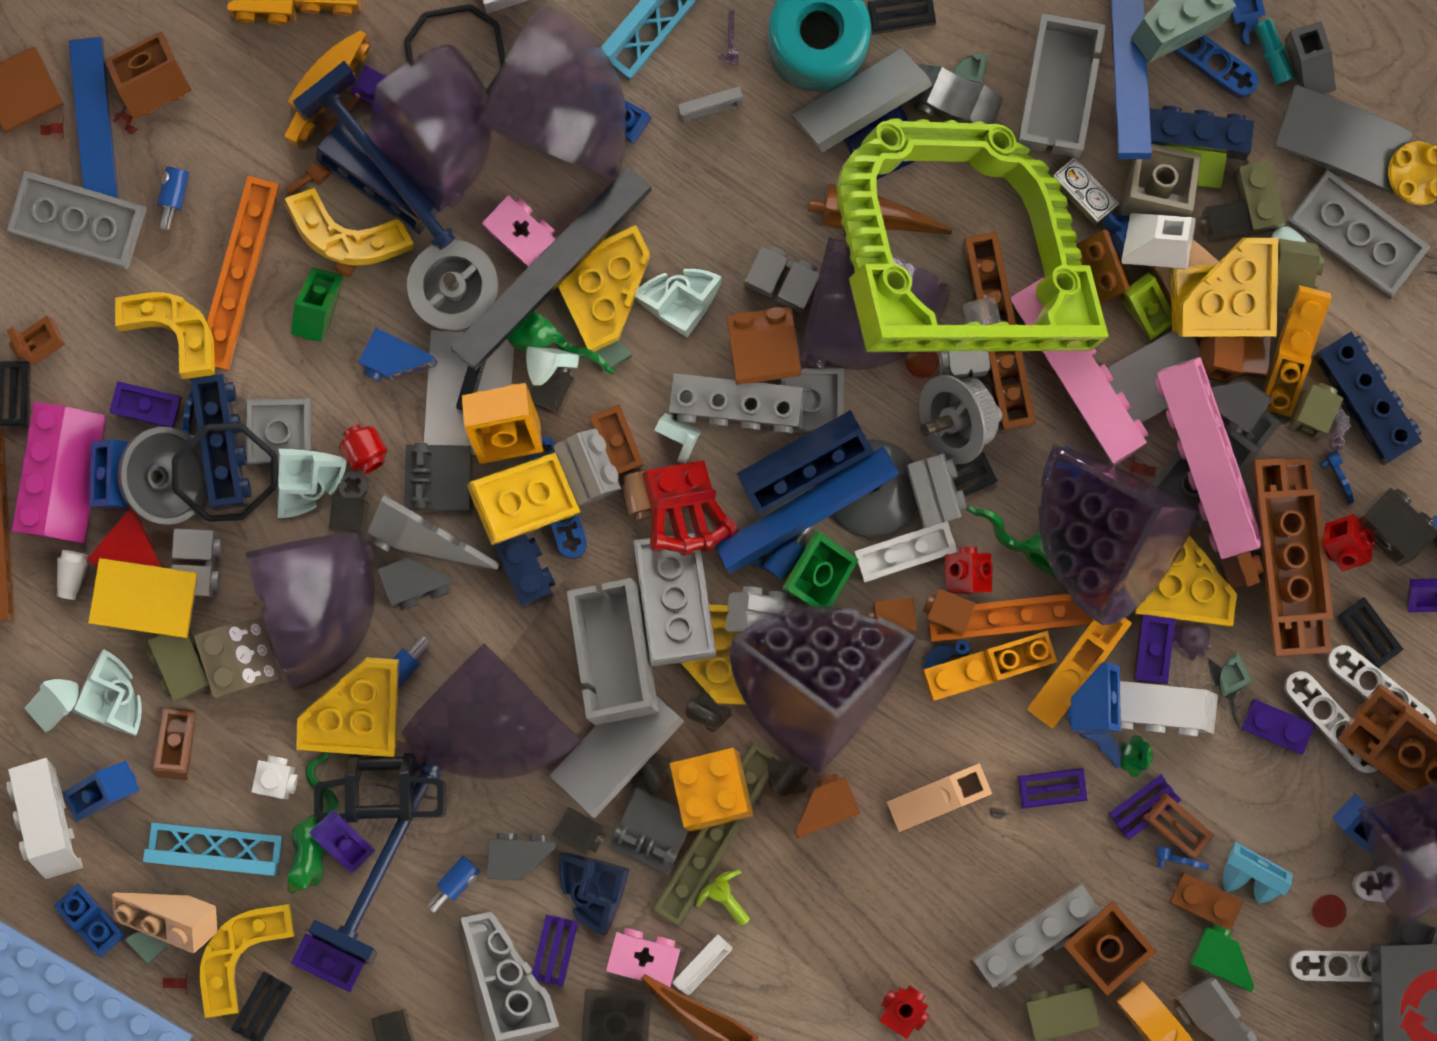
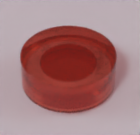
[906,351,939,379]
[1312,894,1346,928]

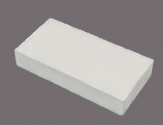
[672,934,733,996]

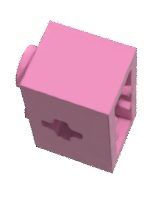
[482,195,556,269]
[606,927,681,987]

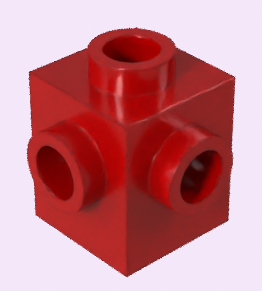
[1323,514,1375,572]
[944,547,993,594]
[878,985,930,1039]

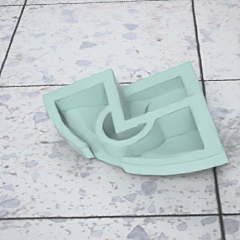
[635,269,723,337]
[277,449,346,518]
[71,649,142,736]

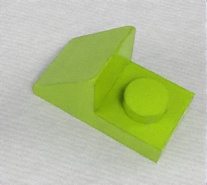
[1122,272,1172,340]

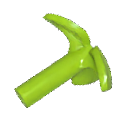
[696,870,750,926]

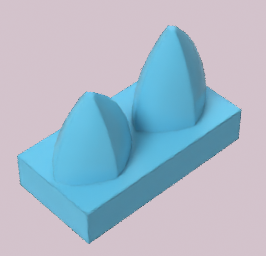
[1223,841,1293,904]

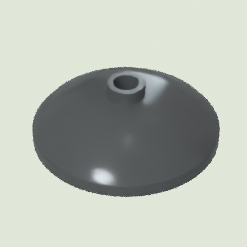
[118,427,208,525]
[825,440,918,537]

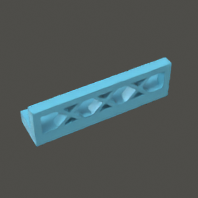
[599,0,698,80]
[143,823,283,876]

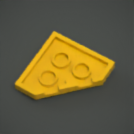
[558,225,651,352]
[1178,238,1278,337]
[1134,517,1237,627]
[681,604,753,705]
[296,657,399,757]

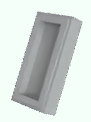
[678,86,743,123]

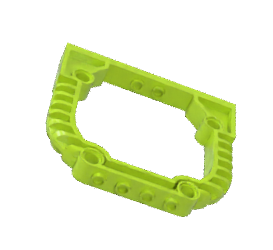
[836,118,1109,352]

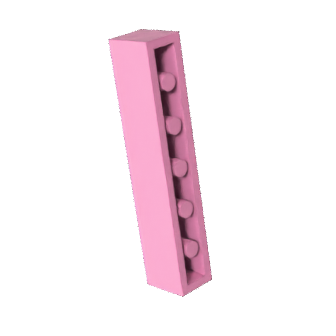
[1011,278,1149,466]
[1156,357,1261,559]

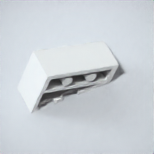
[1120,681,1218,737]
[6,758,83,879]

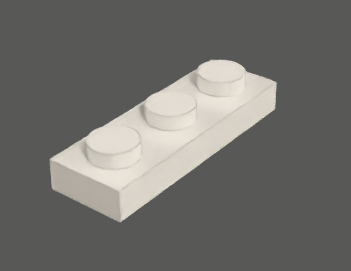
[854,521,958,583]

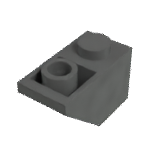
[1285,21,1336,94]
[1211,380,1273,434]
[377,558,455,611]
[487,833,557,880]

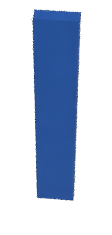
[1110,0,1152,159]
[69,37,119,199]
[716,446,899,574]

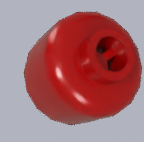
[339,424,388,474]

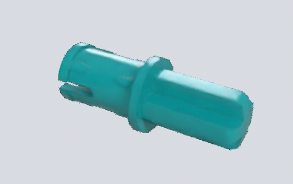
[1255,19,1295,84]

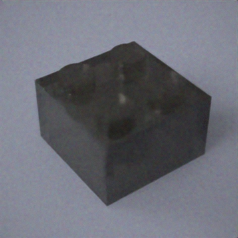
[1357,487,1437,567]
[581,988,652,1041]

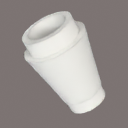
[56,550,90,600]

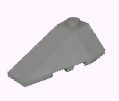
[368,495,502,572]
[459,911,559,1041]
[1175,976,1257,1041]

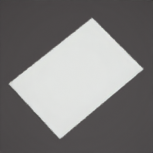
[424,330,514,455]

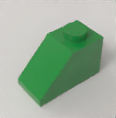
[290,267,343,343]
[1187,924,1254,992]

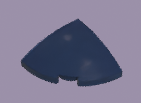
[559,852,630,936]

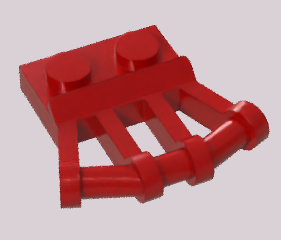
[642,460,738,556]

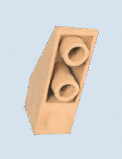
[886,763,992,832]
[112,892,217,954]

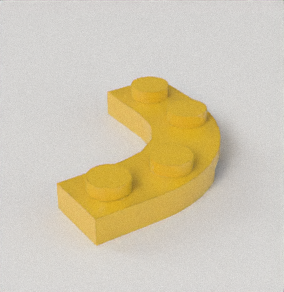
[285,187,414,265]
[115,292,215,379]
[200,904,295,1018]

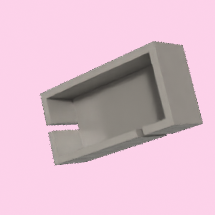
[1017,13,1106,159]
[567,578,659,725]

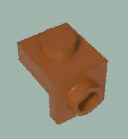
[7,315,65,365]
[1221,550,1264,589]

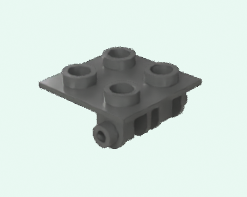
[404,443,471,511]
[609,788,689,875]

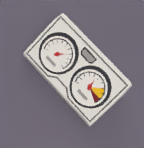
[1052,158,1119,226]

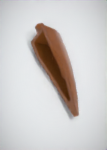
[808,184,952,235]
[641,974,759,1041]

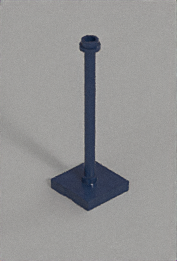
[293,61,455,250]
[308,760,441,965]

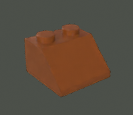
[105,31,192,120]
[726,307,801,385]
[794,773,860,839]
[1063,901,1157,996]

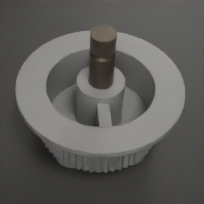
[407,240,498,331]
[919,375,1002,464]

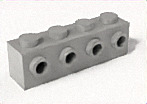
[669,373,806,434]
[971,884,1101,989]

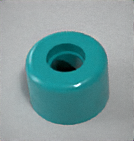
[768,0,871,92]

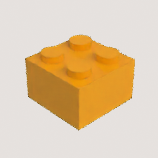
[462,383,543,464]
[670,748,754,832]

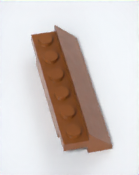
[1253,458,1334,657]
[1338,684,1437,813]

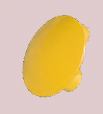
[1388,141,1437,206]

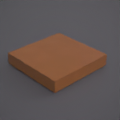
[0,46,64,133]

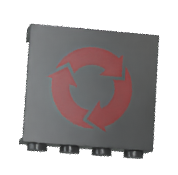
[1367,943,1437,1041]

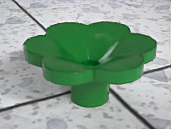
[1121,735,1153,777]

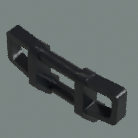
[314,753,446,823]

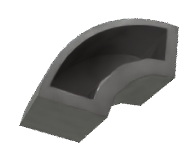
[908,63,1004,124]

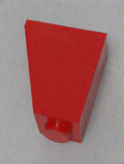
[87,509,165,568]

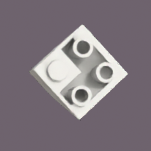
[1122,213,1196,269]

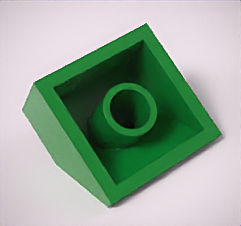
[782,530,859,616]

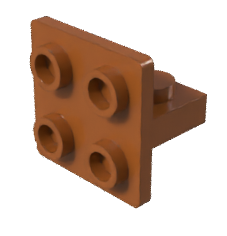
[1076,230,1131,305]

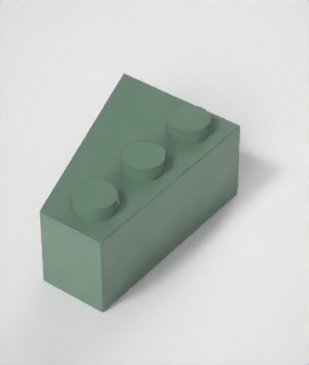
[1131,0,1236,63]

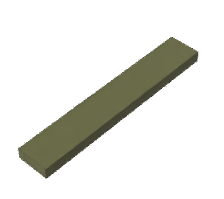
[651,741,781,928]

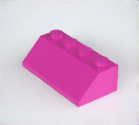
[12,402,107,544]

